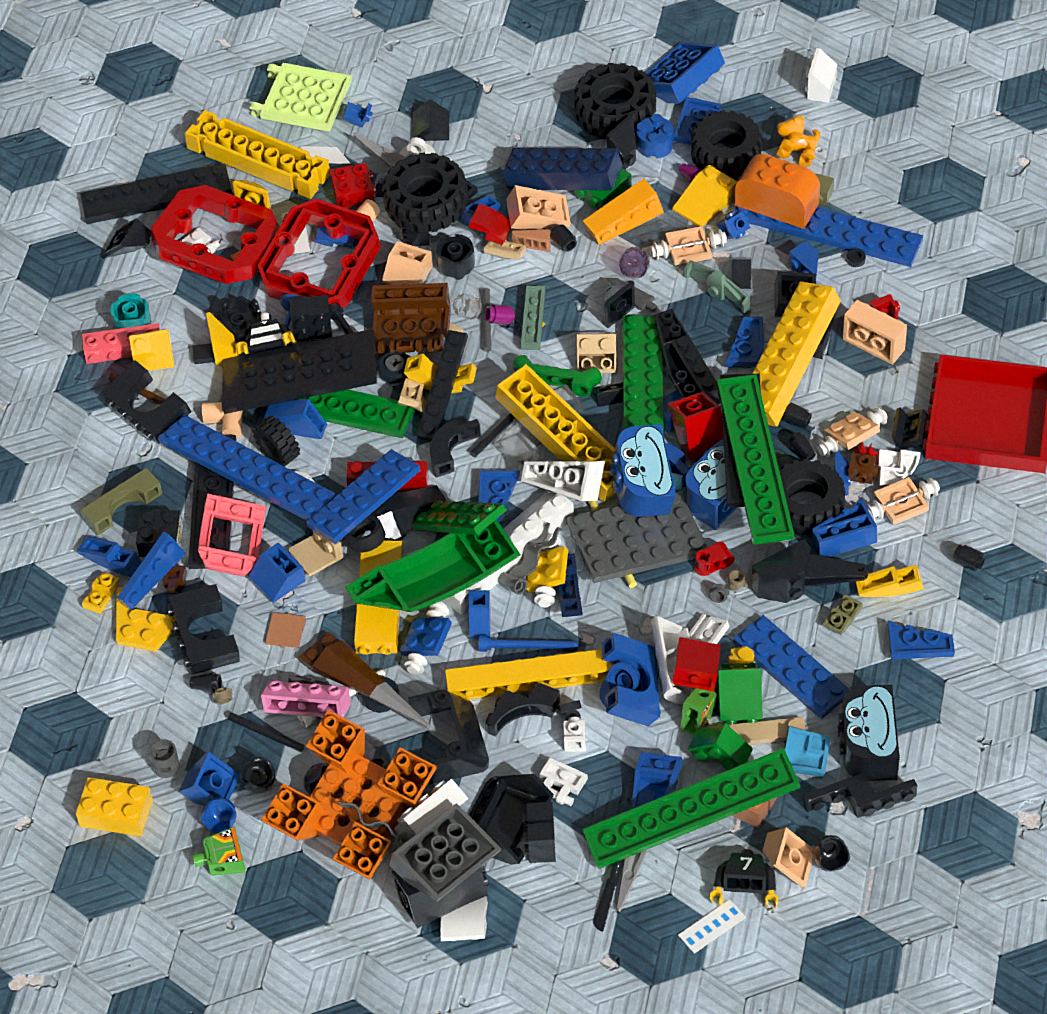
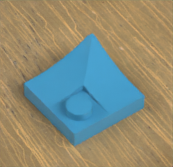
[784,726,831,778]

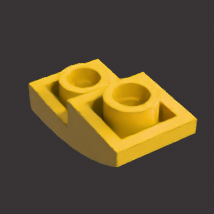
[82,572,120,614]

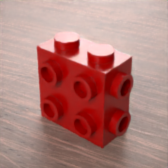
[330,163,377,208]

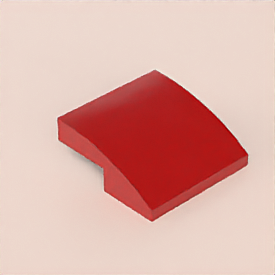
[469,203,511,245]

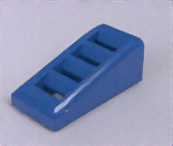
[461,195,502,225]

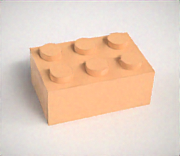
[843,300,907,365]

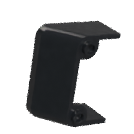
[408,690,489,785]

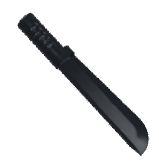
[594,860,622,932]

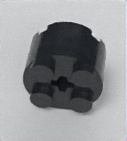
[436,234,475,280]

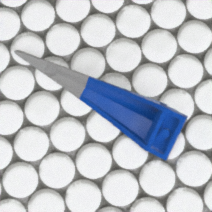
[617,752,683,912]

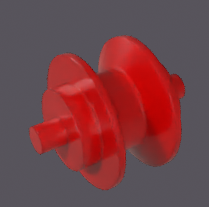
[853,442,878,456]

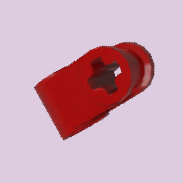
[695,542,735,576]

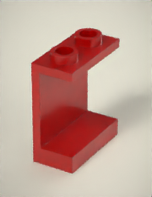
[672,637,721,692]

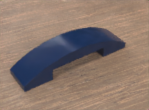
[558,553,583,617]

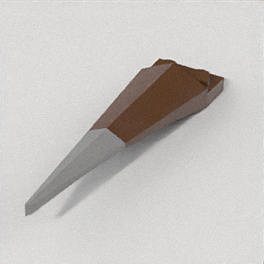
[299,632,430,729]

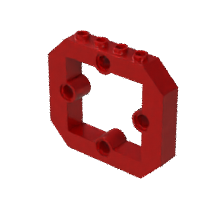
[151,185,280,284]
[257,198,381,308]

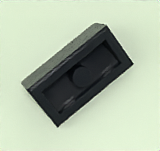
[593,382,624,407]

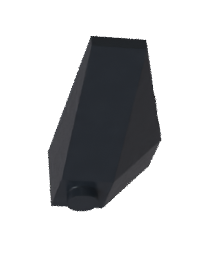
[370,485,446,541]

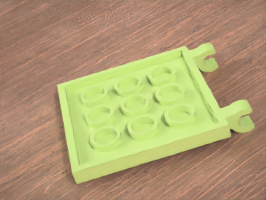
[250,63,352,132]

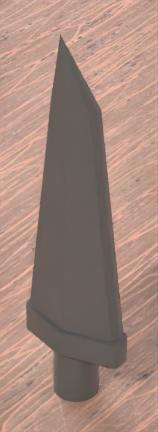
[605,278,657,312]

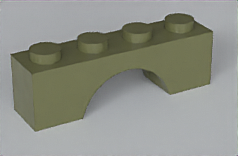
[80,468,162,536]

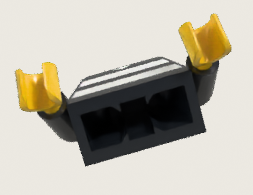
[235,313,296,355]
[710,849,779,908]

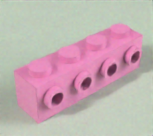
[261,680,351,717]

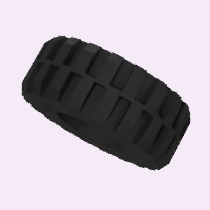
[574,63,656,139]
[382,152,468,233]

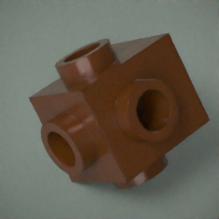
[848,453,879,484]

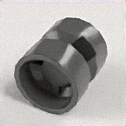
[149,739,180,778]

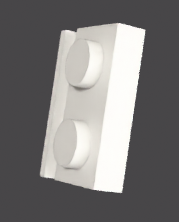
[689,614,730,644]

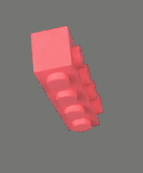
[82,323,160,364]

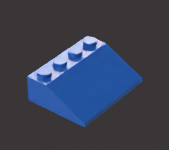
[645,42,725,104]

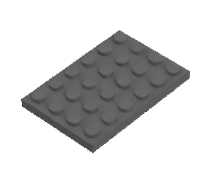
[566,490,708,583]

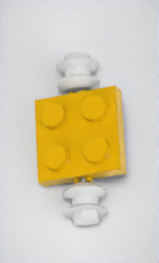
[526,534,568,607]

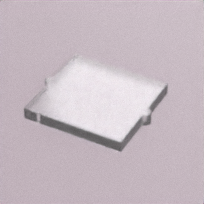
[655,210,695,236]

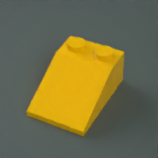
[672,165,737,227]

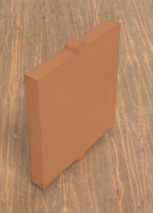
[265,613,306,648]

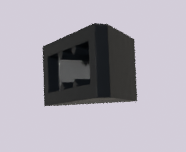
[732,257,751,289]

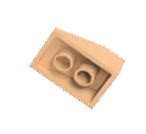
[506,185,571,230]

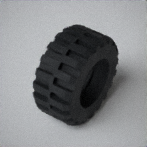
[691,110,762,180]
[779,459,845,537]

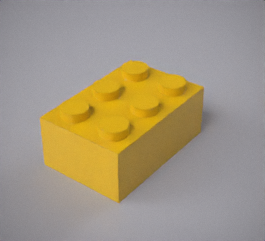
[76,777,153,837]

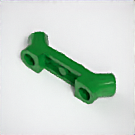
[512,355,602,397]

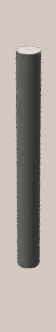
[482,288,491,352]

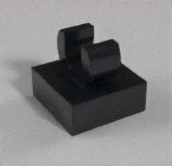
[557,700,582,721]

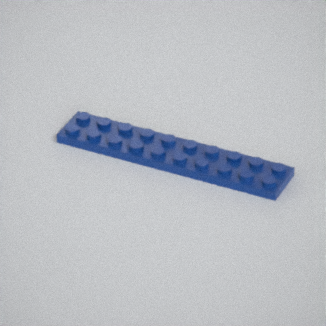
[734,206,923,267]
[158,414,337,521]

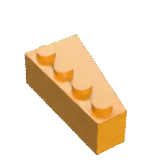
[583,179,664,245]

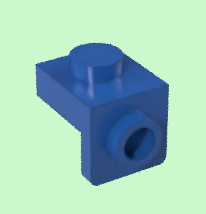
[342,102,373,127]

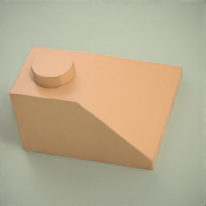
[763,827,813,888]

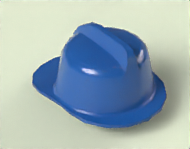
[600,662,639,707]

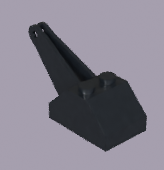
[751,539,868,603]

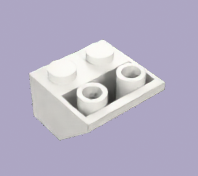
[805,48,837,103]

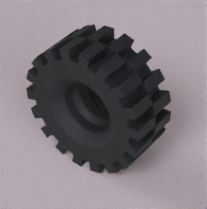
[252,416,300,467]

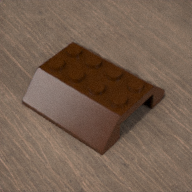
[371,283,451,353]

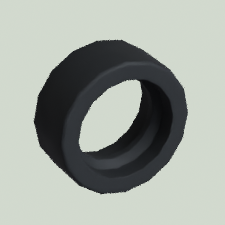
[345,515,386,553]

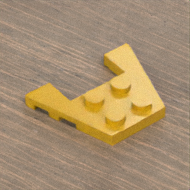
[116,587,174,652]

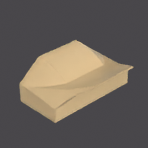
[397,378,427,413]

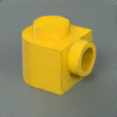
[728,647,754,663]

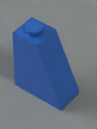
[264,399,327,439]

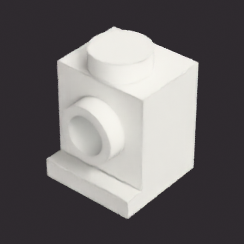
[564,717,586,751]

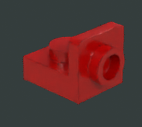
[869,294,900,320]

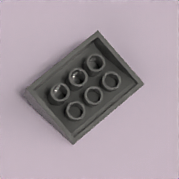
[389,803,501,902]

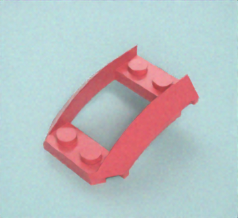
[198,494,267,577]

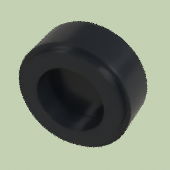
[846,249,866,267]

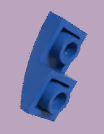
[314,226,355,248]
[834,451,851,496]

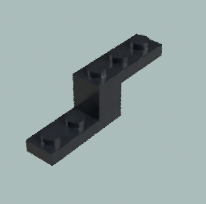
[804,773,918,818]

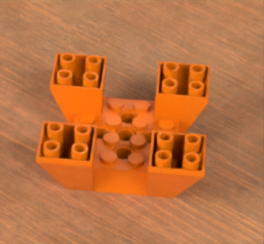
[261,710,437,880]

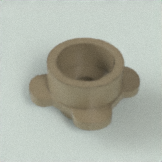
[725,570,749,591]
[212,687,233,705]

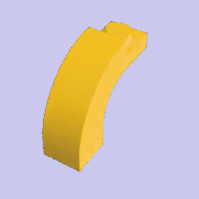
[404,354,477,393]

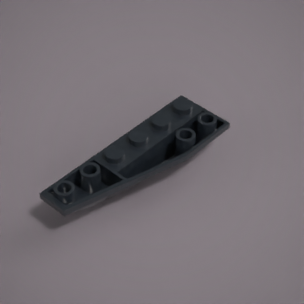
[654,308,721,404]

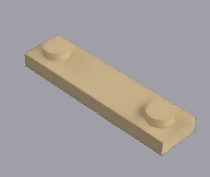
[729,717,806,745]

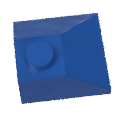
[179,751,240,806]

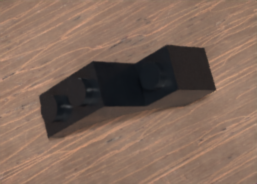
[486,682,561,737]

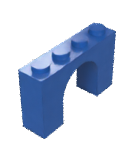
[601,632,661,727]

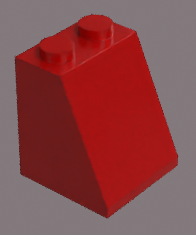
[667,391,723,460]

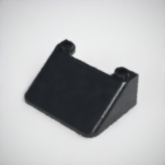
[469,774,554,864]

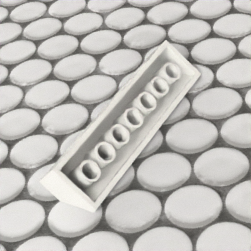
[442,492,574,615]

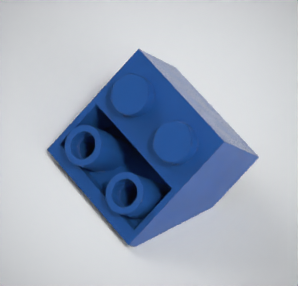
[248,542,305,603]

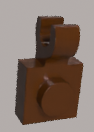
[163,565,187,596]

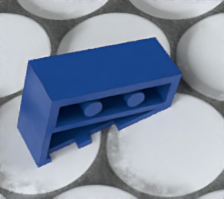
[812,499,877,557]

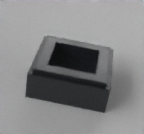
[193,343,214,364]

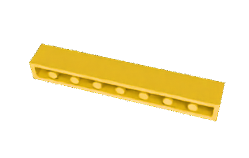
[445,648,614,700]

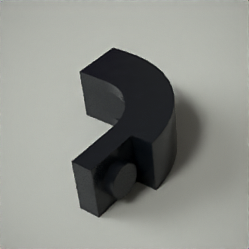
[430,419,481,478]

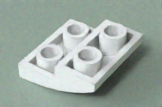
[441,896,488,941]

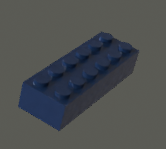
[502,148,622,191]

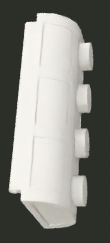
[651,616,696,704]

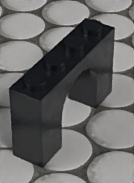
[102,360,192,444]
[166,584,240,675]

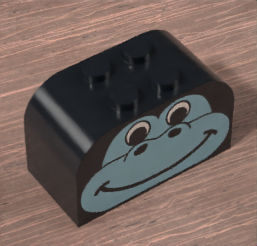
[837,685,900,781]

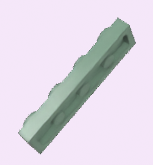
[521,286,546,350]

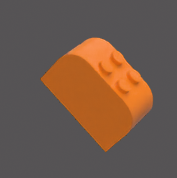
[735,154,820,229]

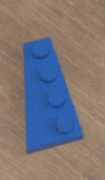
[117,532,186,610]

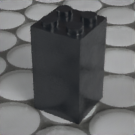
[391,865,489,928]

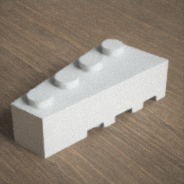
[521,461,605,501]

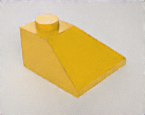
[233,180,270,209]
[206,312,241,367]
[129,329,175,371]

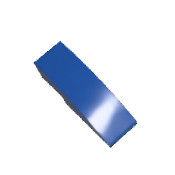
[76,536,142,577]

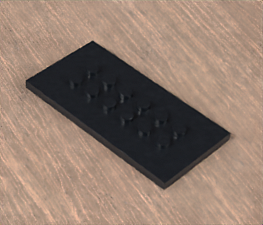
[222,329,377,414]

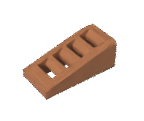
[512,229,551,252]

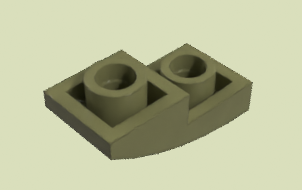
[823,594,863,635]

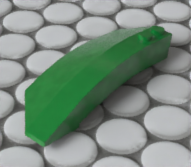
[345,519,521,612]

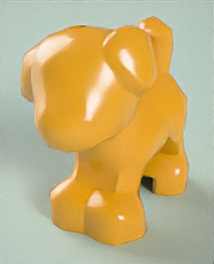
[777,115,821,167]

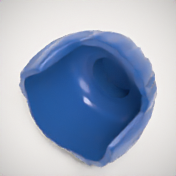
[201,797,237,833]

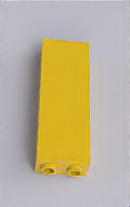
[354,541,404,655]

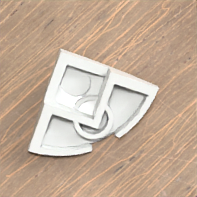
[877,449,920,486]

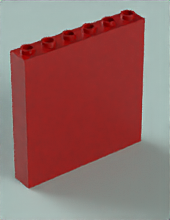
[922,354,1047,474]

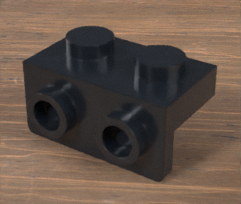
[892,407,927,450]

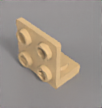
[289,531,344,576]

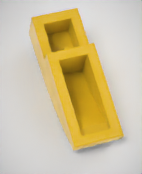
[856,564,924,597]

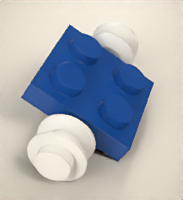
[400,602,452,675]

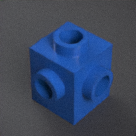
[716,210,751,240]

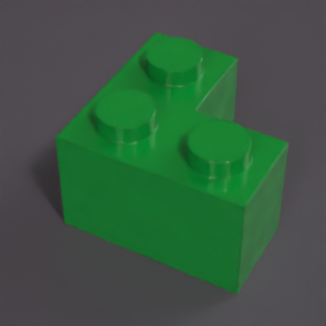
[688,723,753,770]

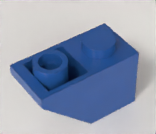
[788,241,819,279]
[469,590,491,639]

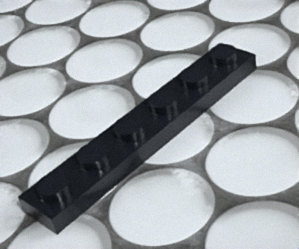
[417,330,468,441]

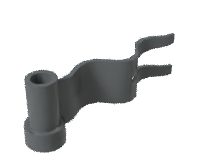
[498,522,561,595]
[338,802,412,848]

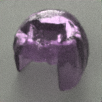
[619,247,650,279]

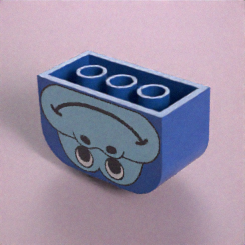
[609,424,676,517]
[686,439,738,530]

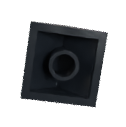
[413,99,450,141]

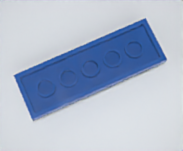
[306,449,421,544]
[733,615,850,719]

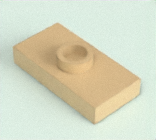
[484,241,526,261]

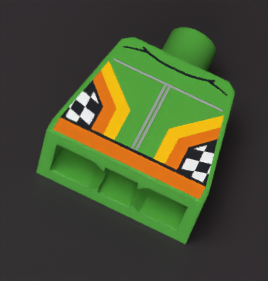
[680,688,718,736]
[192,827,246,876]

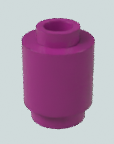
[485,304,515,325]

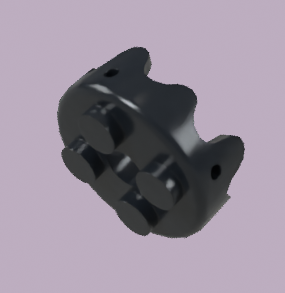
[214,296,262,341]

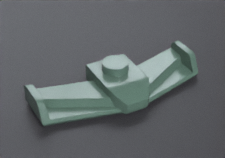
[685,260,750,314]

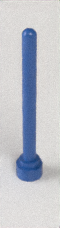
[479,635,579,652]

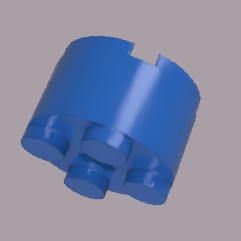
[637,114,674,158]

